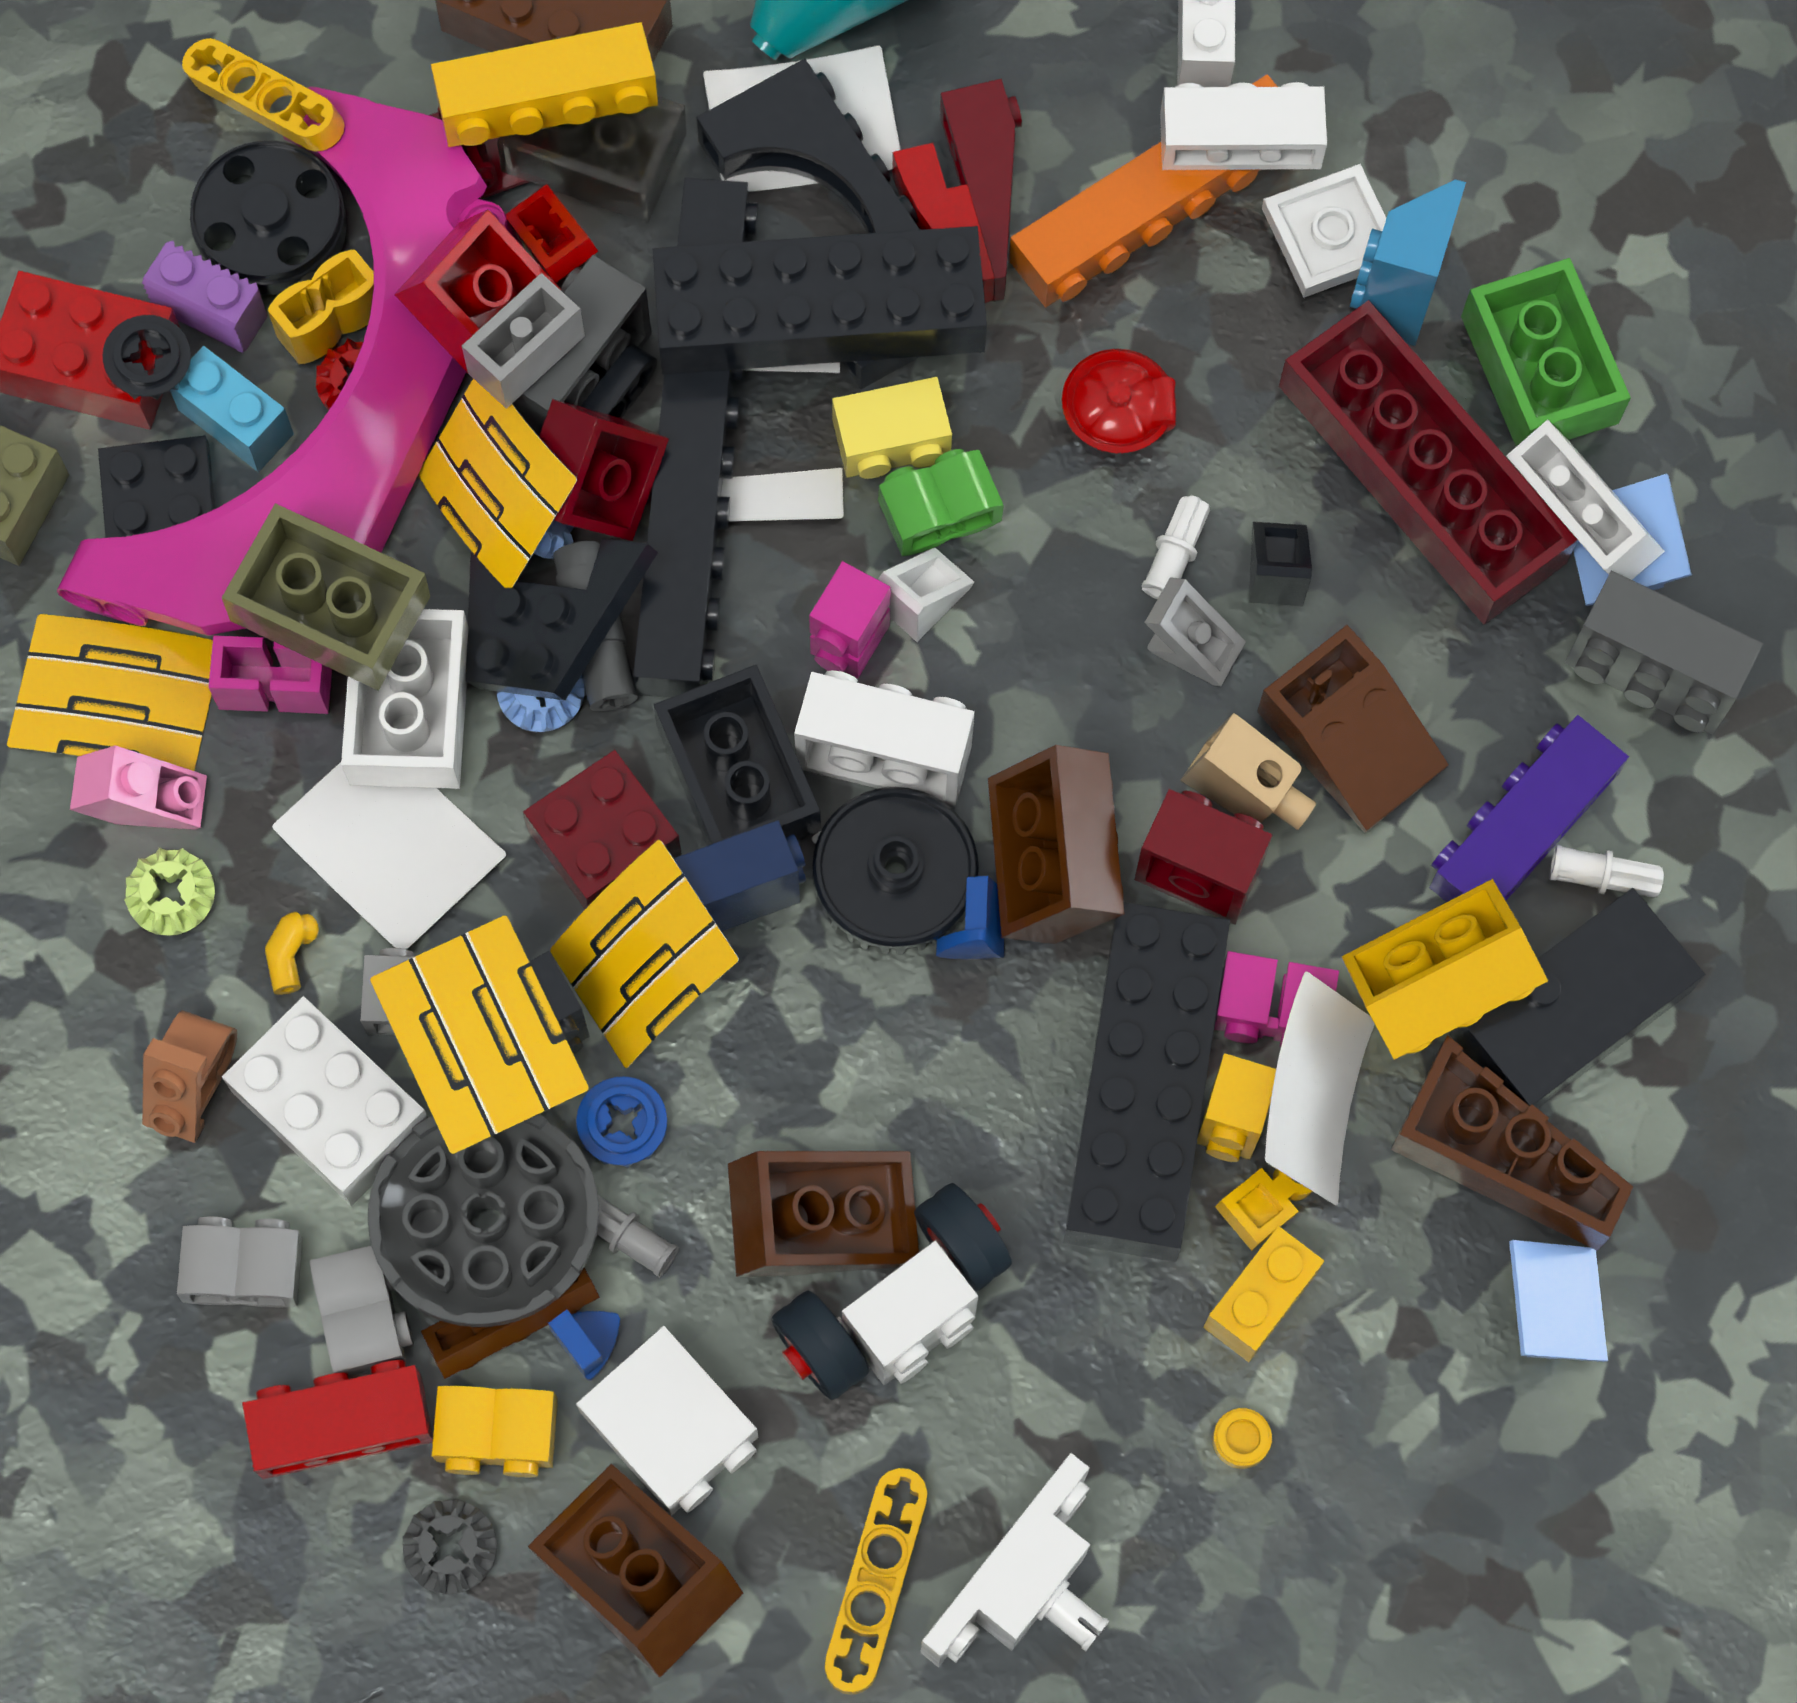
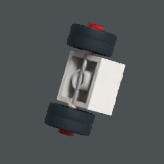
[771,1183,1012,1400]

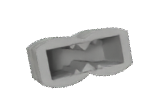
[177,1216,303,1308]
[309,1246,413,1376]

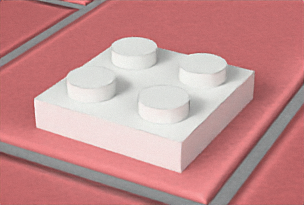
[1262,164,1386,297]

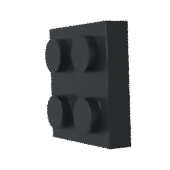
[98,435,215,538]

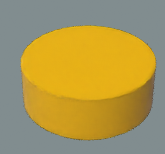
[1212,1408,1272,1469]

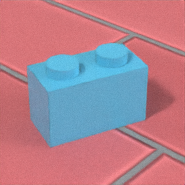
[170,346,294,472]

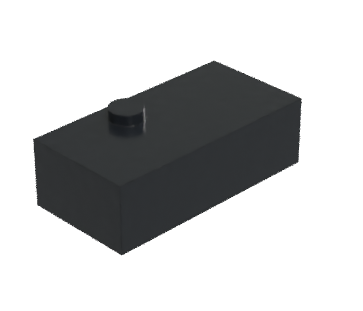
[1449,888,1706,1108]

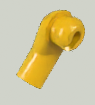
[265,911,319,995]

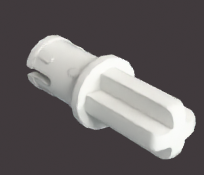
[1141,495,1210,599]
[1549,845,1664,898]

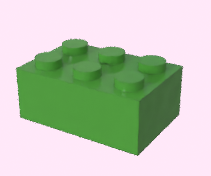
[1461,258,1631,447]

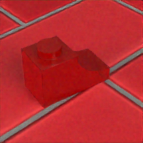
[506,184,599,283]

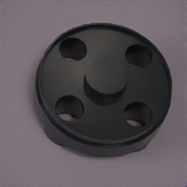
[190,140,347,295]

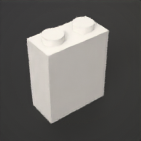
[576,1326,758,1516]

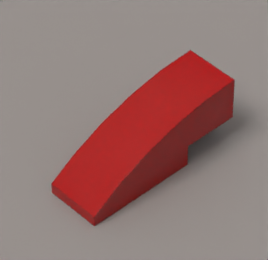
[892,143,995,303]

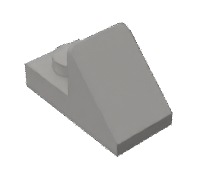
[1144,578,1246,686]

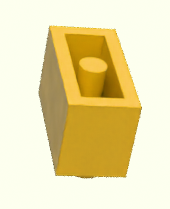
[1197,1053,1276,1162]
[1203,1226,1324,1363]

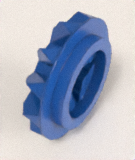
[576,1076,667,1168]

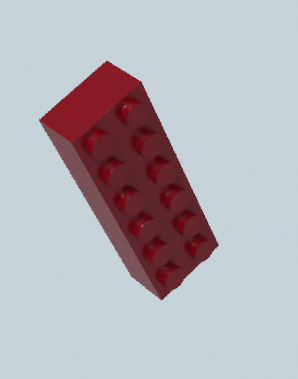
[1279,300,1578,625]

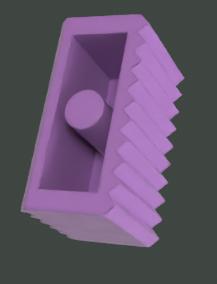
[142,241,268,353]

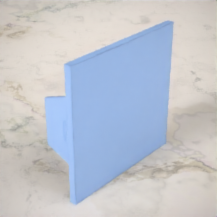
[1573,474,1692,606]
[1509,1240,1608,1362]

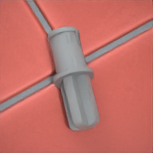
[597,1195,679,1278]

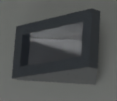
[1249,522,1312,606]

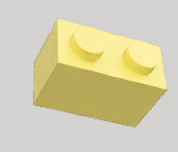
[832,377,952,479]

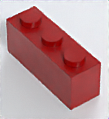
[242,1360,433,1479]

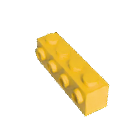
[431,22,658,147]

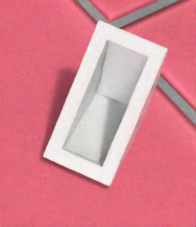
[878,548,974,642]

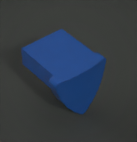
[936,876,1004,959]
[548,1309,620,1381]

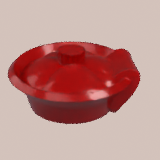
[1062,349,1176,453]

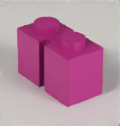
[809,561,891,679]
[208,635,332,714]
[1214,951,1339,1047]

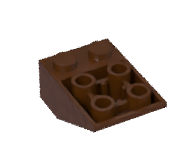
[1257,625,1449,833]

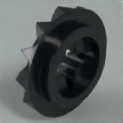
[102,315,191,400]

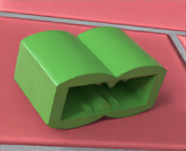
[878,449,1004,556]

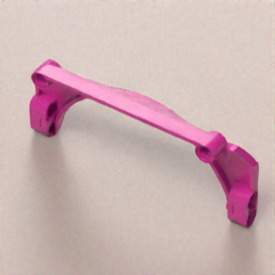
[56,87,523,636]

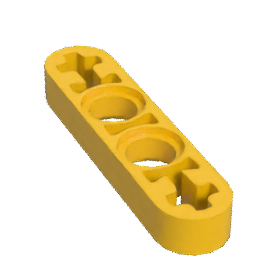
[182,38,345,152]
[825,1468,927,1695]

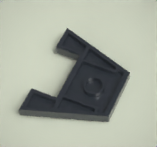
[466,539,658,700]

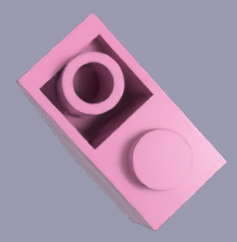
[70,745,207,830]

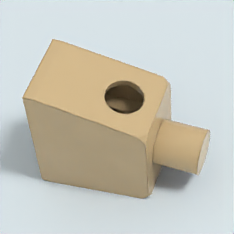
[1181,713,1316,830]

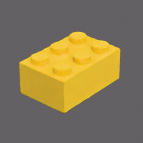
[1341,879,1548,1060]

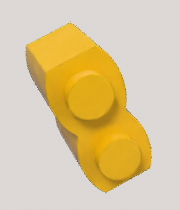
[268,249,374,364]
[432,1386,558,1478]

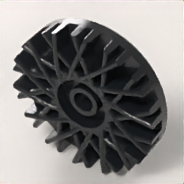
[812,787,979,955]

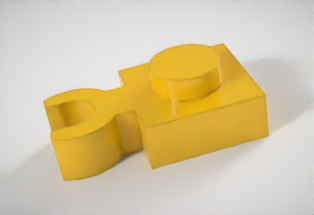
[1215,1168,1313,1251]

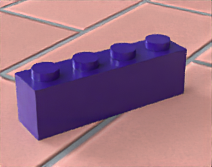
[1429,715,1629,902]

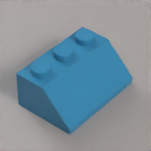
[1350,179,1466,346]

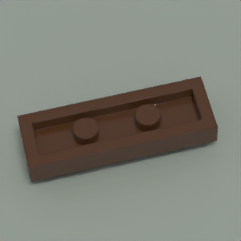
[421,1268,600,1379]

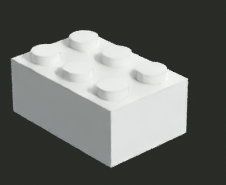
[341,609,469,789]
[794,670,975,808]
[222,996,428,1206]

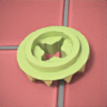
[124,848,215,936]

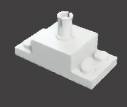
[920,1453,1109,1668]

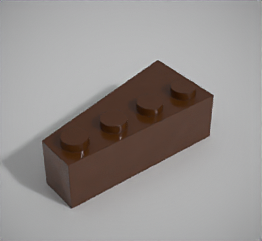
[435,0,673,64]
[1391,1035,1633,1251]

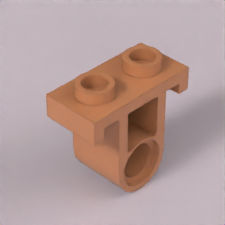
[142,1010,237,1143]

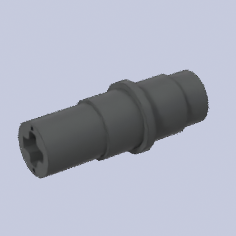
[553,541,638,712]

